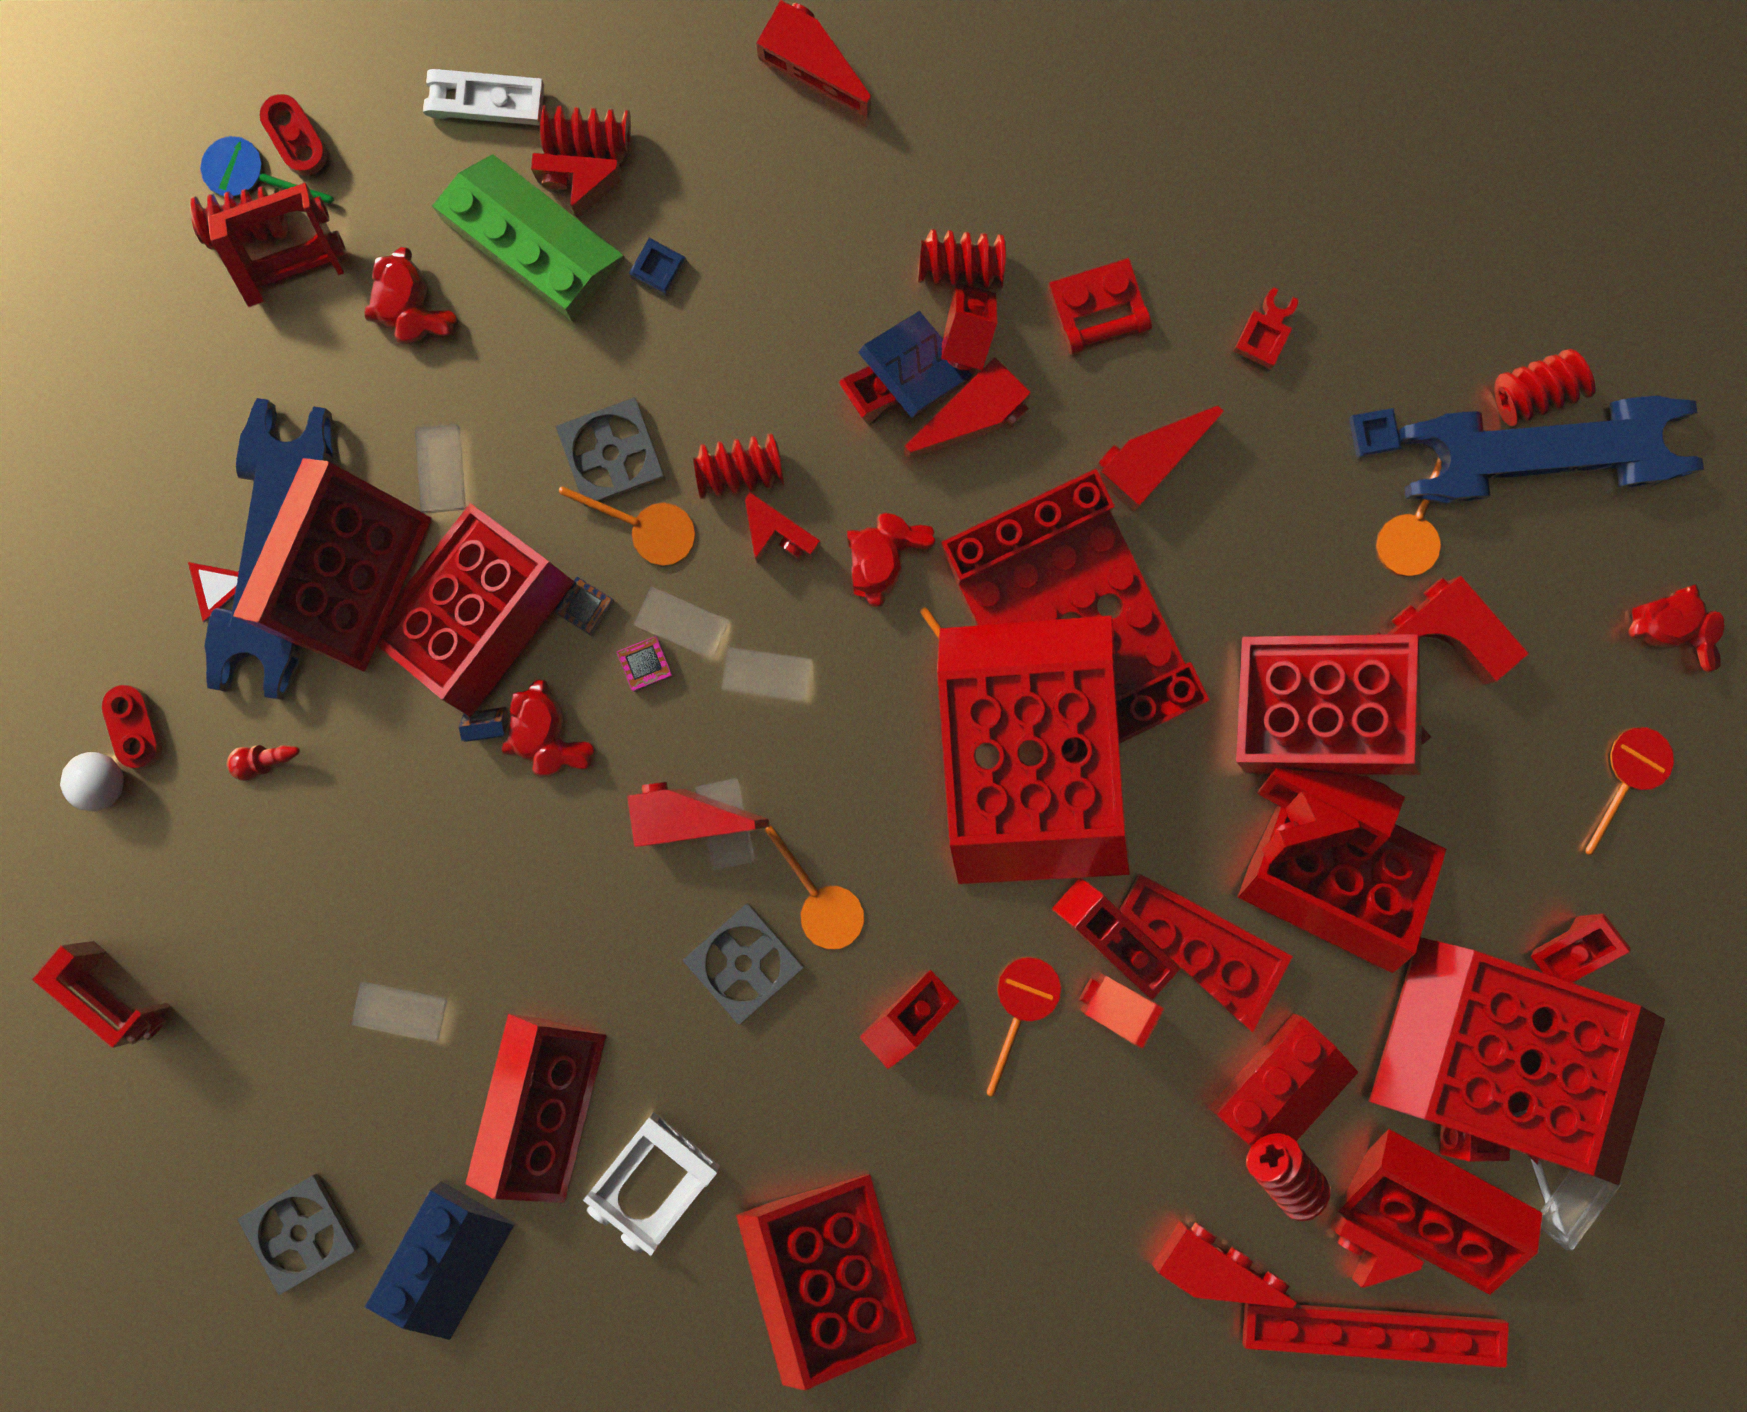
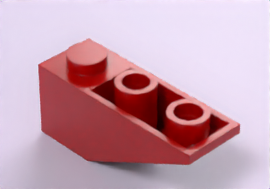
[1152,1221,1297,1308]

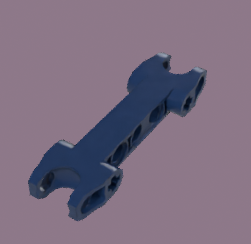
[1399,395,1704,504]
[204,398,334,700]

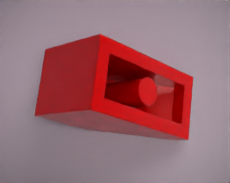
[941,283,997,370]
[859,970,959,1069]

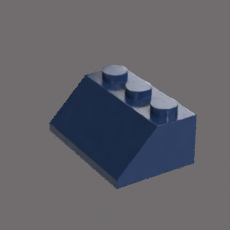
[365,1181,516,1340]

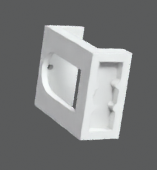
[583,1112,720,1256]

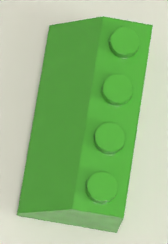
[432,154,625,322]

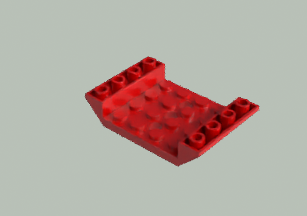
[941,468,1210,763]
[937,615,1130,884]
[1369,937,1665,1185]

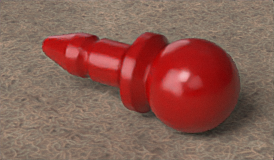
[227,745,300,781]

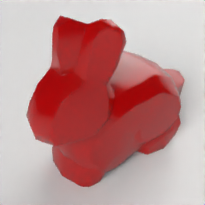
[364,247,457,344]
[847,512,936,607]
[1628,584,1725,672]
[502,679,594,777]

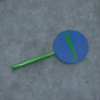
[200,136,334,204]

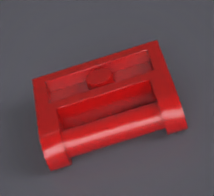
[1048,258,1152,355]

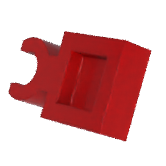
[1233,287,1298,370]

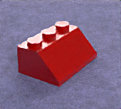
[1208,1013,1359,1147]

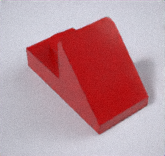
[531,153,622,218]
[838,366,899,424]
[745,492,821,563]
[1262,792,1360,865]
[1531,914,1631,983]
[1329,1212,1424,1288]

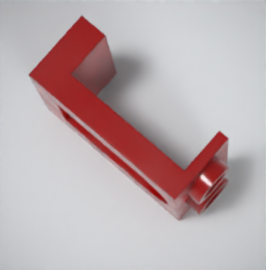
[208,182,347,307]
[32,941,171,1048]

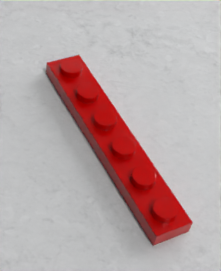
[1242,1303,1509,1368]

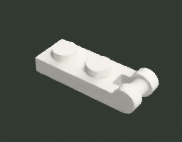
[423,69,544,125]

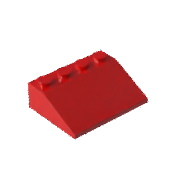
[233,458,431,672]
[377,503,575,717]
[1236,634,1422,775]
[1237,805,1447,973]
[736,1174,917,1391]

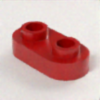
[260,94,327,176]
[102,685,162,769]

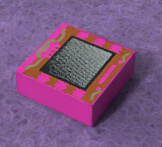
[617,636,673,692]

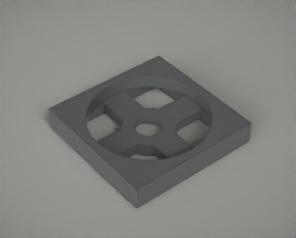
[556,397,665,507]
[683,903,804,1025]
[237,1173,358,1295]

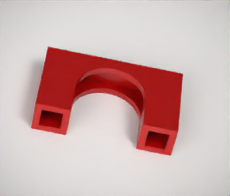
[1375,576,1529,746]

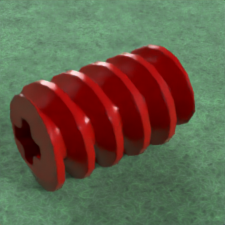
[540,105,631,164]
[190,186,288,250]
[918,229,1006,288]
[1494,349,1596,426]
[693,433,784,499]
[1246,1133,1331,1221]

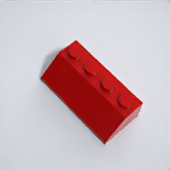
[466,1014,606,1203]
[1338,1129,1543,1295]

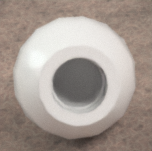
[60,752,124,812]

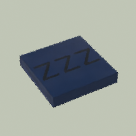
[858,311,972,418]

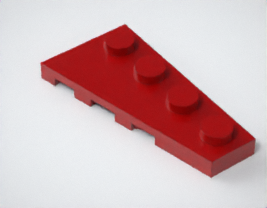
[1120,874,1293,1032]

